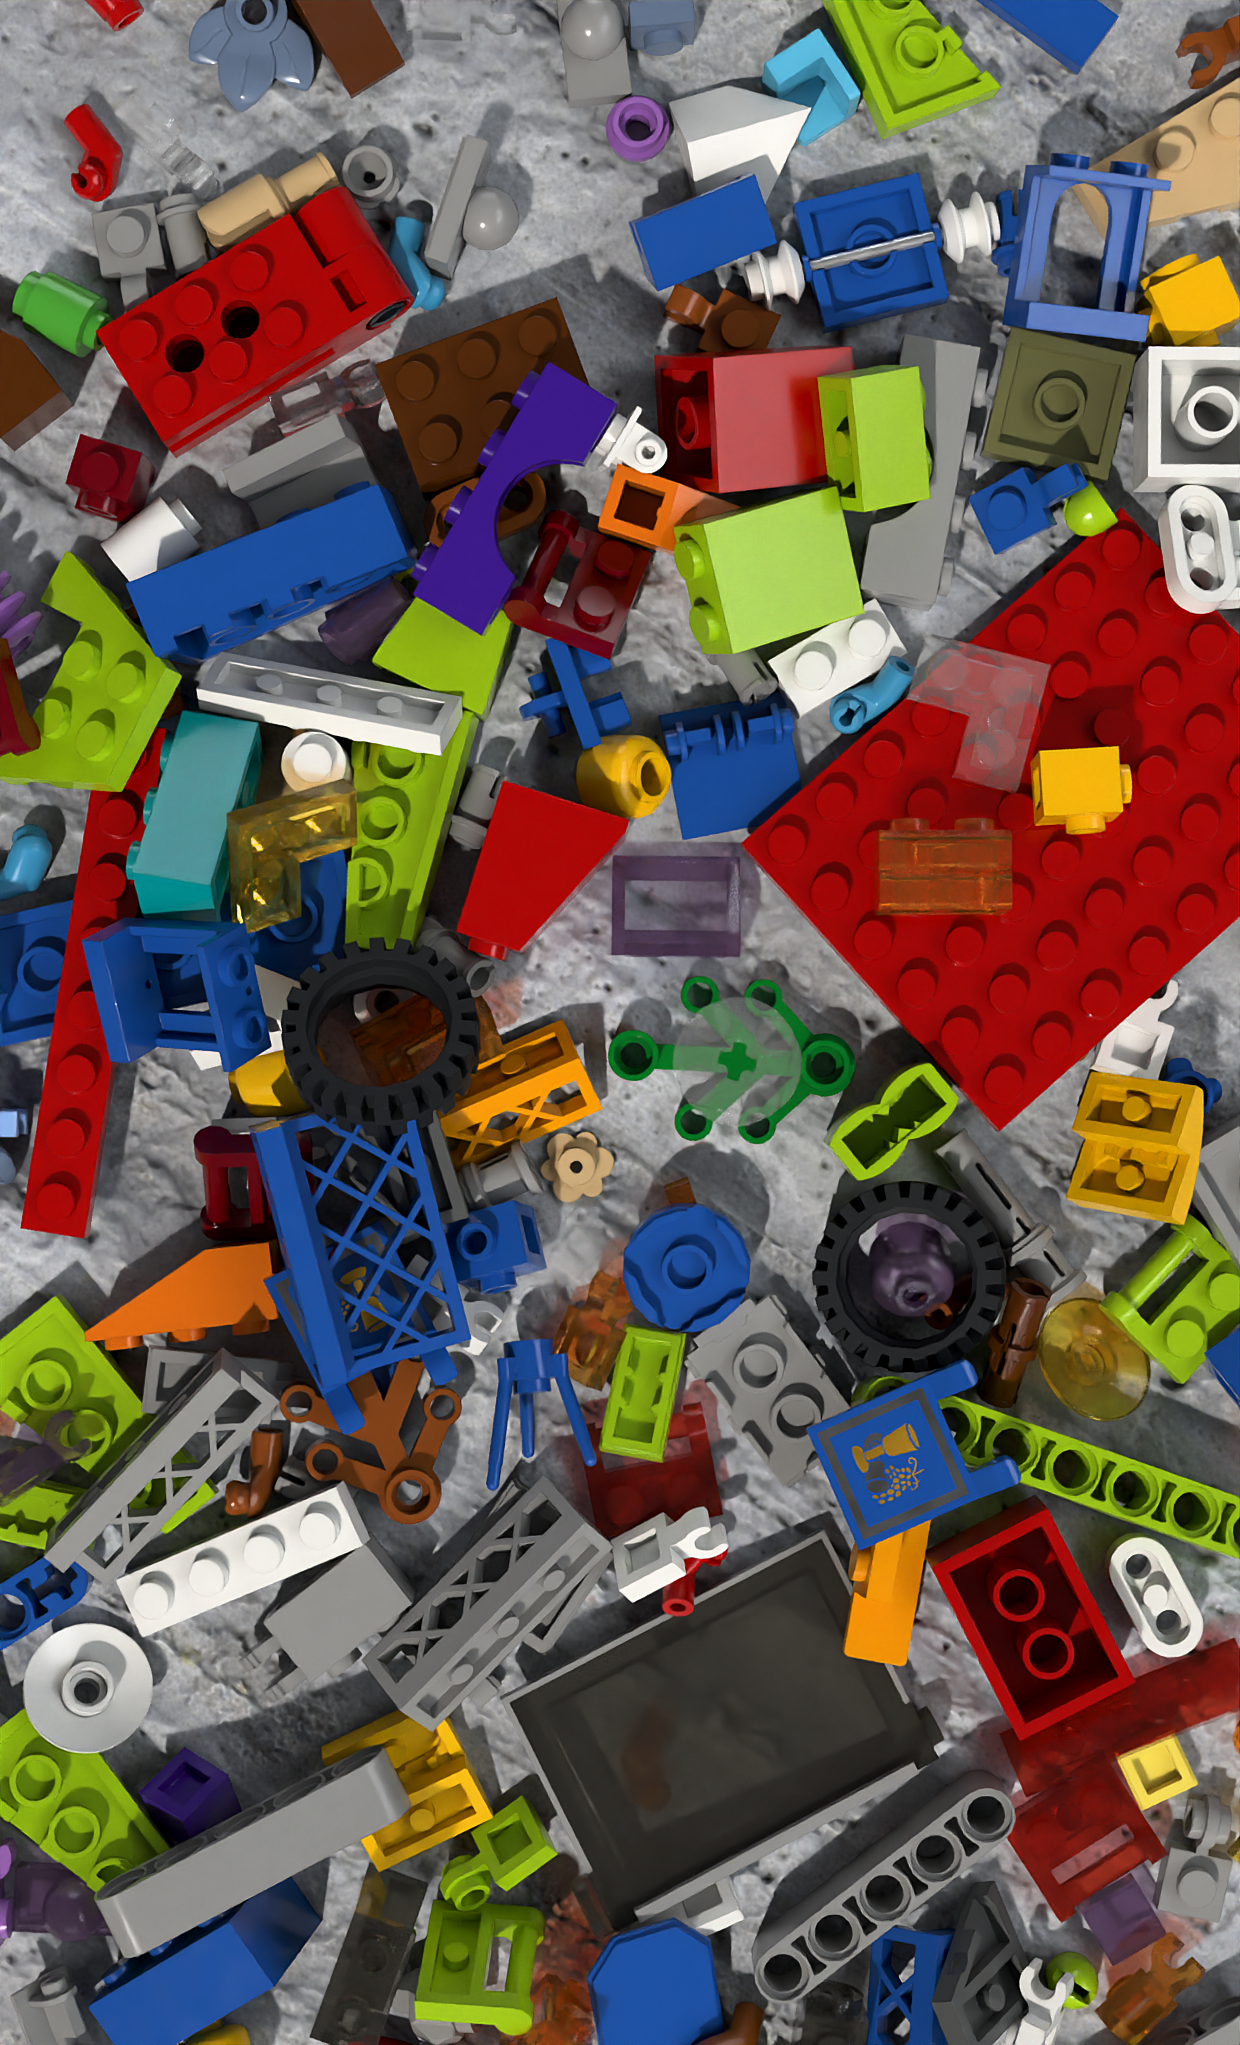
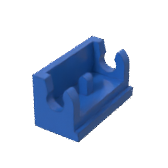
[628,172,777,292]

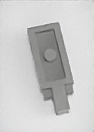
[141,1345,323,1424]

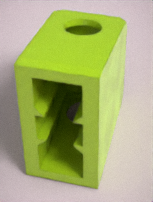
[372,597,515,722]

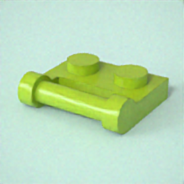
[1098,1214,1240,1384]
[414,1900,546,2036]

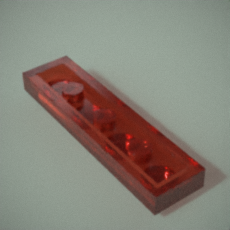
[999,1638,1240,1798]

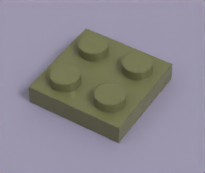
[980,326,1137,485]

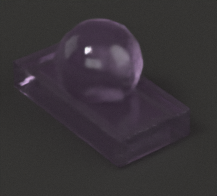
[12,1861,113,1943]

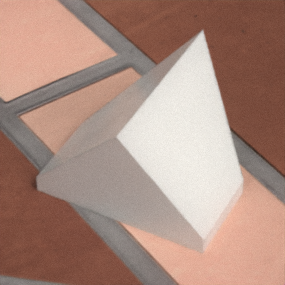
[668,85,812,204]

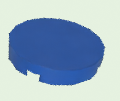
[623,1203,751,1332]

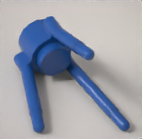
[486,1339,597,1491]

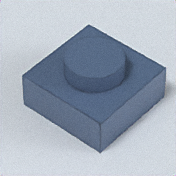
[628,0,695,56]

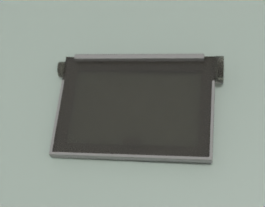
[500,1528,944,1941]

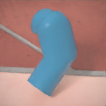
[387,216,445,311]
[829,656,916,734]
[0,824,52,902]

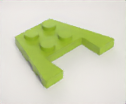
[0,551,182,792]

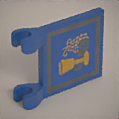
[263,1219,458,1435]
[806,1359,1021,1551]

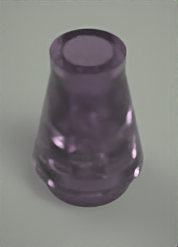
[318,575,413,666]

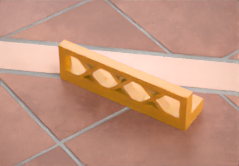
[356,1019,603,1211]

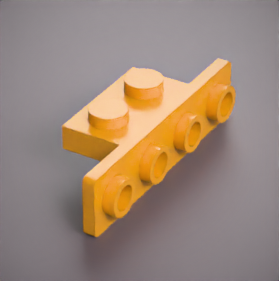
[842,1411,949,1666]

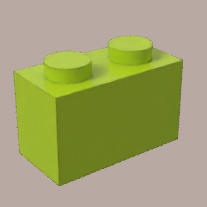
[817,365,932,512]

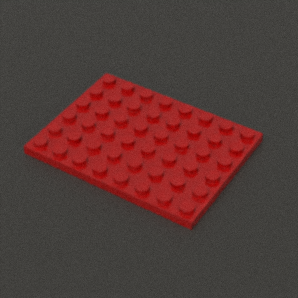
[740,507,1240,1132]

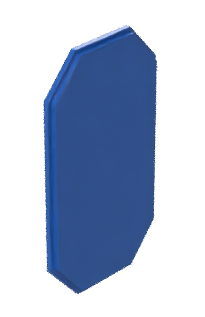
[586,1917,725,2045]

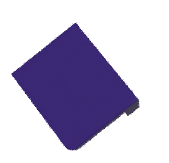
[140,1747,242,1848]

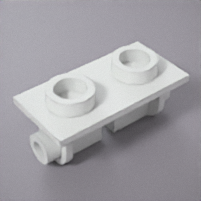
[594,406,667,474]

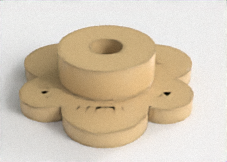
[541,1132,614,1202]

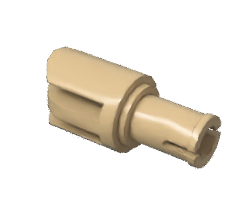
[197,151,341,256]

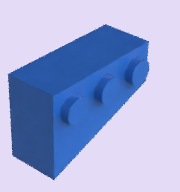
[88,1877,322,2045]

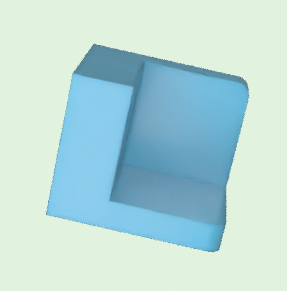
[761,28,861,146]

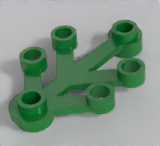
[608,976,856,1144]

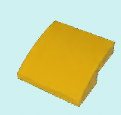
[1065,1071,1204,1226]
[321,1709,493,1872]

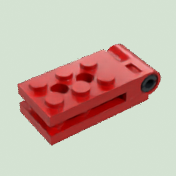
[95,186,415,458]

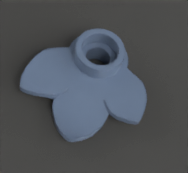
[189,0,315,112]

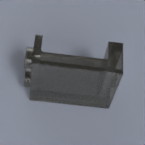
[309,1862,428,2045]

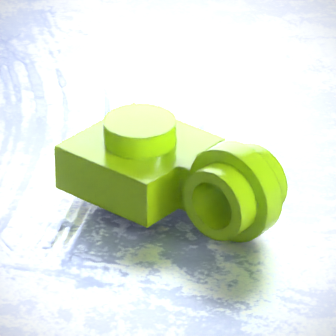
[440,1795,558,1911]

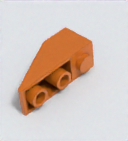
[597,463,740,556]
[84,1239,281,1350]

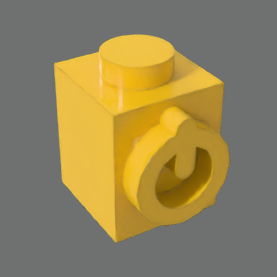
[1136,253,1240,347]

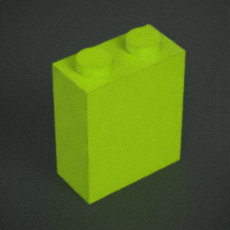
[673,486,865,654]

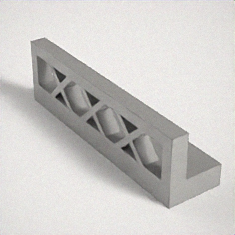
[43,1347,280,1586]
[362,1475,614,1732]

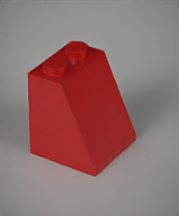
[654,345,856,493]
[456,780,629,962]

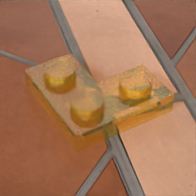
[226,778,357,934]

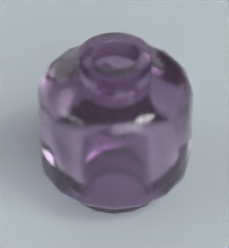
[868,1221,955,1317]

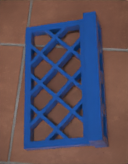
[248,1111,472,1389]

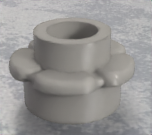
[338,146,401,210]

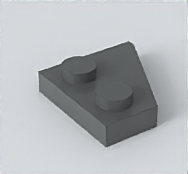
[309,1109,469,1236]
[931,1881,1029,2045]

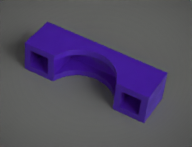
[411,362,618,636]

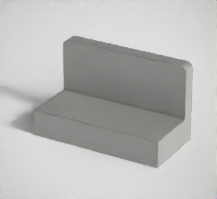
[222,413,380,530]

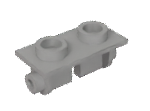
[10,1964,95,2045]

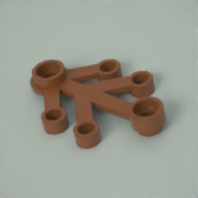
[279,1358,462,1524]

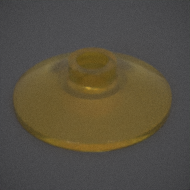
[1037,1297,1151,1422]

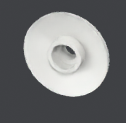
[23,1623,153,1754]

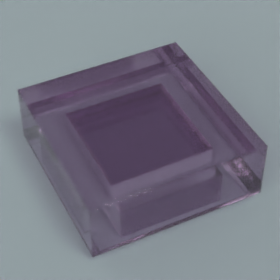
[1077,1873,1167,1966]

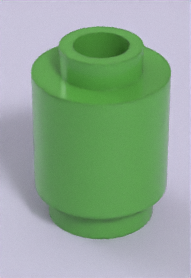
[12,271,114,358]

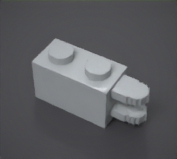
[238,1531,417,1703]

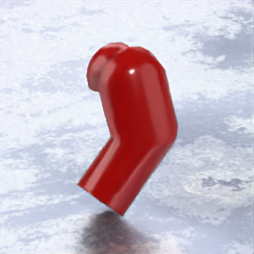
[64,104,123,202]

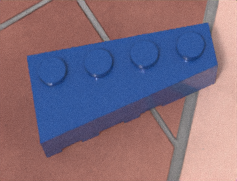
[125,481,420,666]

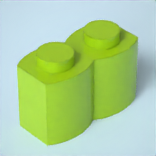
[823,1062,959,1181]

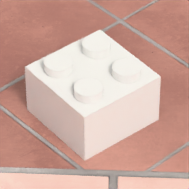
[1133,346,1240,493]

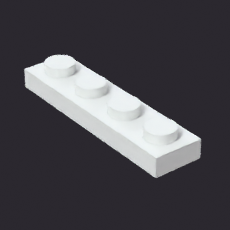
[197,652,463,756]
[116,1480,370,1638]

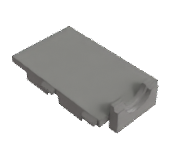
[683,1292,851,1488]

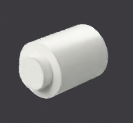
[100,496,203,581]
[281,732,354,803]

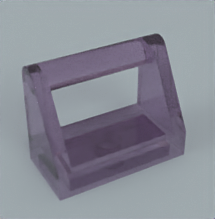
[611,855,741,958]

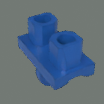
[519,638,632,750]

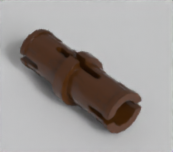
[976,1277,1052,1408]

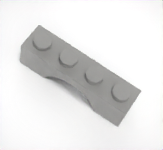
[857,334,988,612]

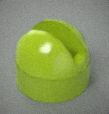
[1063,480,1118,537]
[1045,1951,1099,2010]

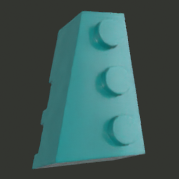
[126,710,264,922]

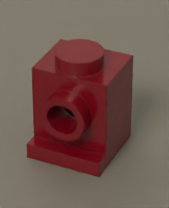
[65,434,156,525]

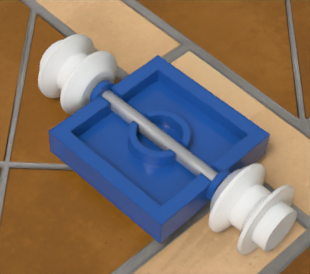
[743,173,1000,334]

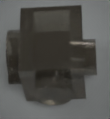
[790,1980,869,2045]

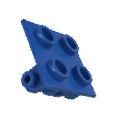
[659,692,802,840]

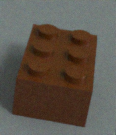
[374,297,590,501]

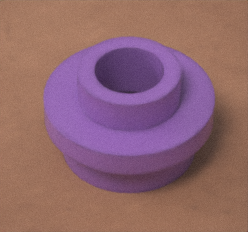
[606,95,669,162]

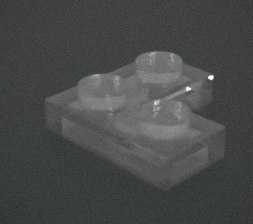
[906,632,1051,793]

